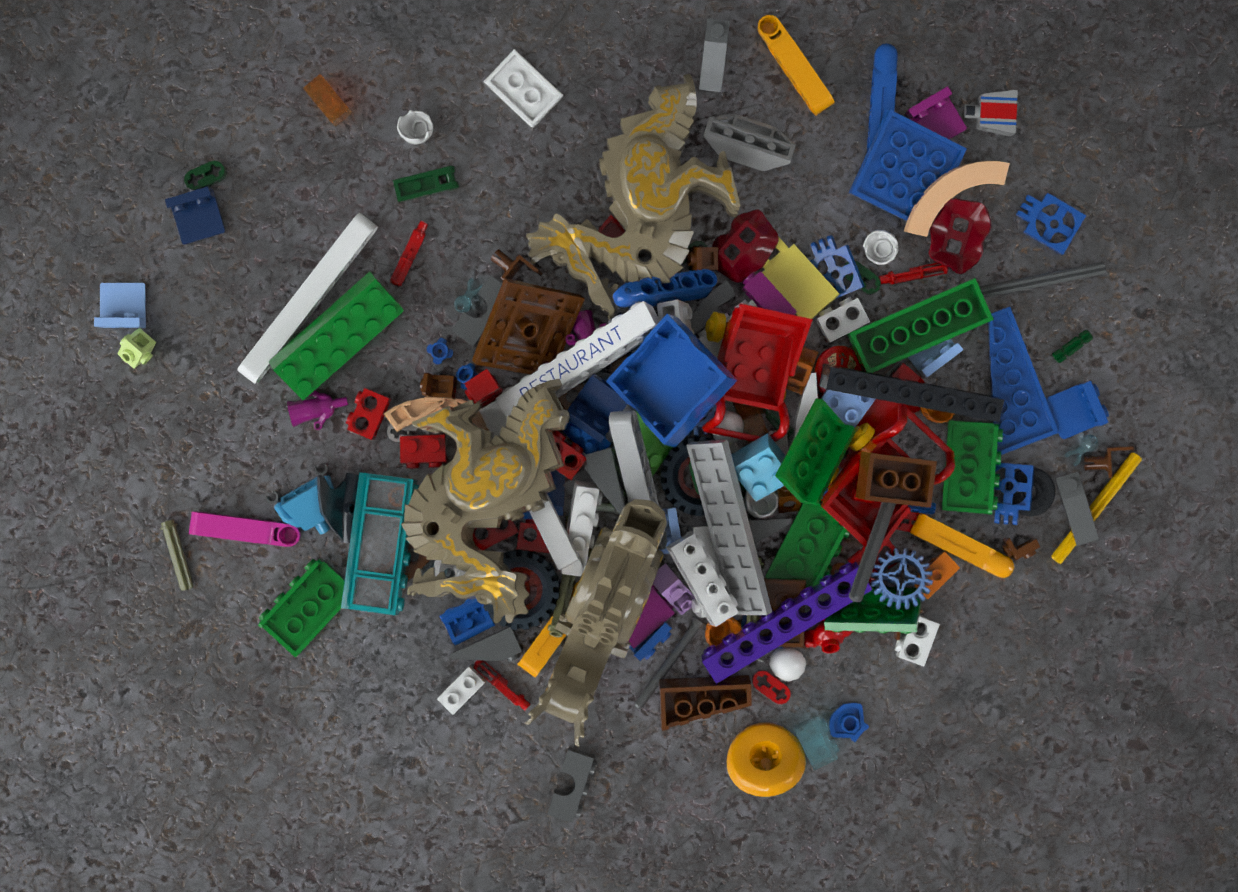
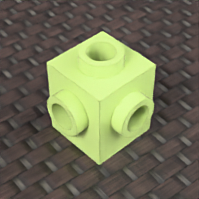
[118,328,156,369]

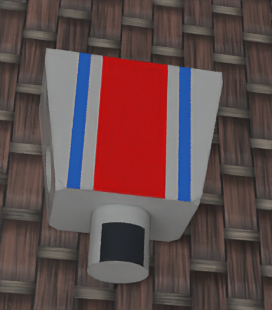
[964,90,1018,136]

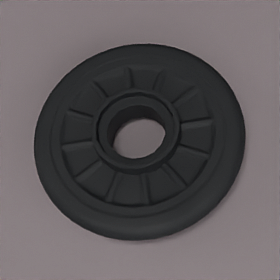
[1006,467,1055,517]

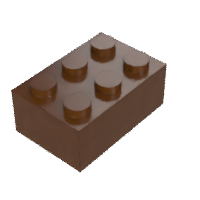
[855,452,937,508]

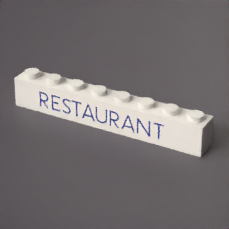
[496,301,660,420]

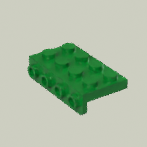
[775,398,856,505]
[942,420,1003,515]
[765,503,850,588]
[258,558,357,658]
[824,586,921,634]

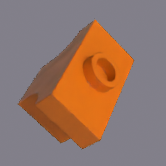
[786,346,818,395]
[914,551,960,599]

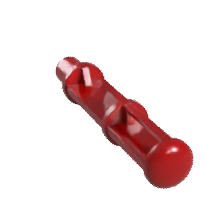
[390,221,429,287]
[879,263,949,285]
[473,660,531,711]

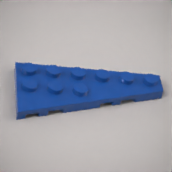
[988,307,1059,455]

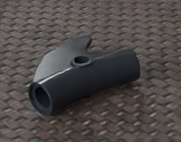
[317,473,359,543]

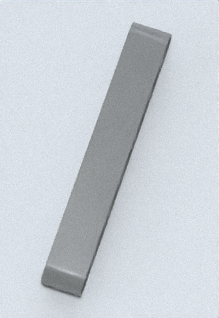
[609,410,667,549]

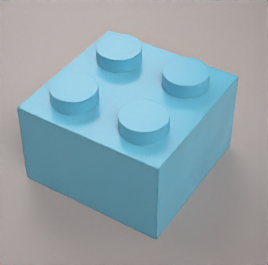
[731,433,786,501]

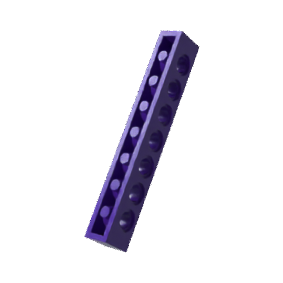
[701,562,872,684]

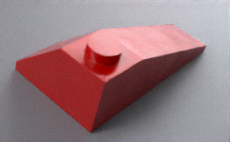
[855,363,925,438]

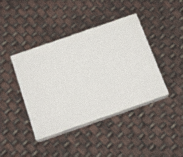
[483,49,564,129]

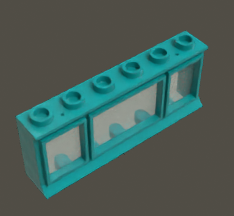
[341,472,420,616]

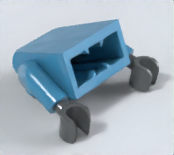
[266,463,334,534]

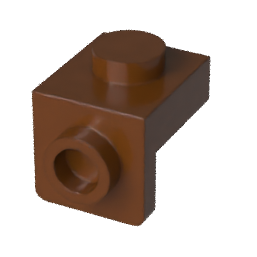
[687,247,718,270]
[420,373,457,400]
[1002,537,1040,560]

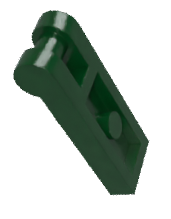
[393,166,460,203]

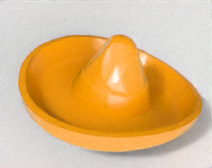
[727,722,806,797]

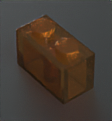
[303,74,352,127]

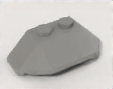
[703,114,796,171]

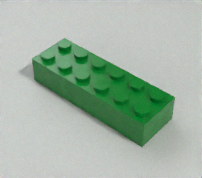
[269,271,404,400]
[847,278,994,373]

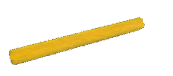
[1051,452,1142,564]

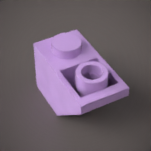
[653,563,695,615]

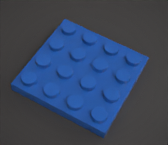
[849,109,967,221]

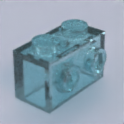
[793,715,839,771]

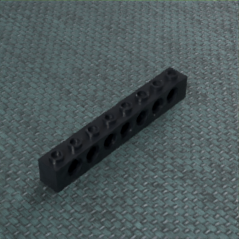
[819,364,1004,422]

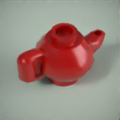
[804,619,853,653]

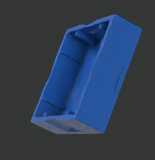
[606,314,737,447]

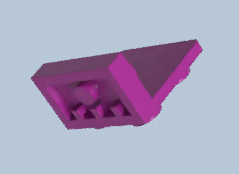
[905,86,967,139]

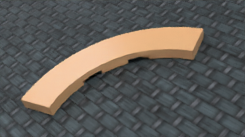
[904,161,1010,237]
[384,397,489,432]

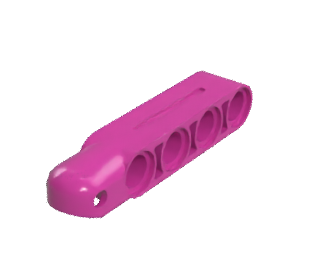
[189,511,301,547]

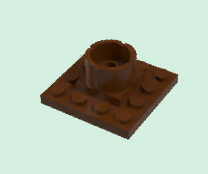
[472,278,585,375]

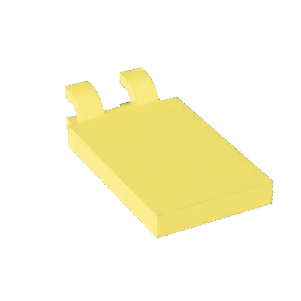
[762,237,839,319]

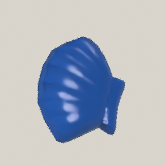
[829,702,869,743]

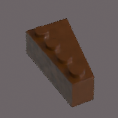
[659,675,752,731]

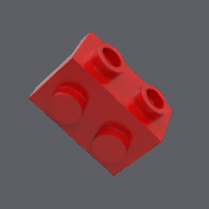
[400,435,447,469]

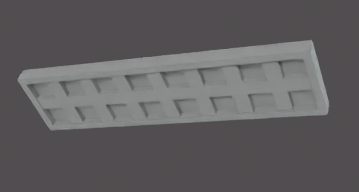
[686,440,772,615]

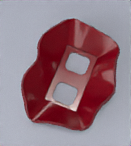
[929,198,991,274]
[712,209,779,283]

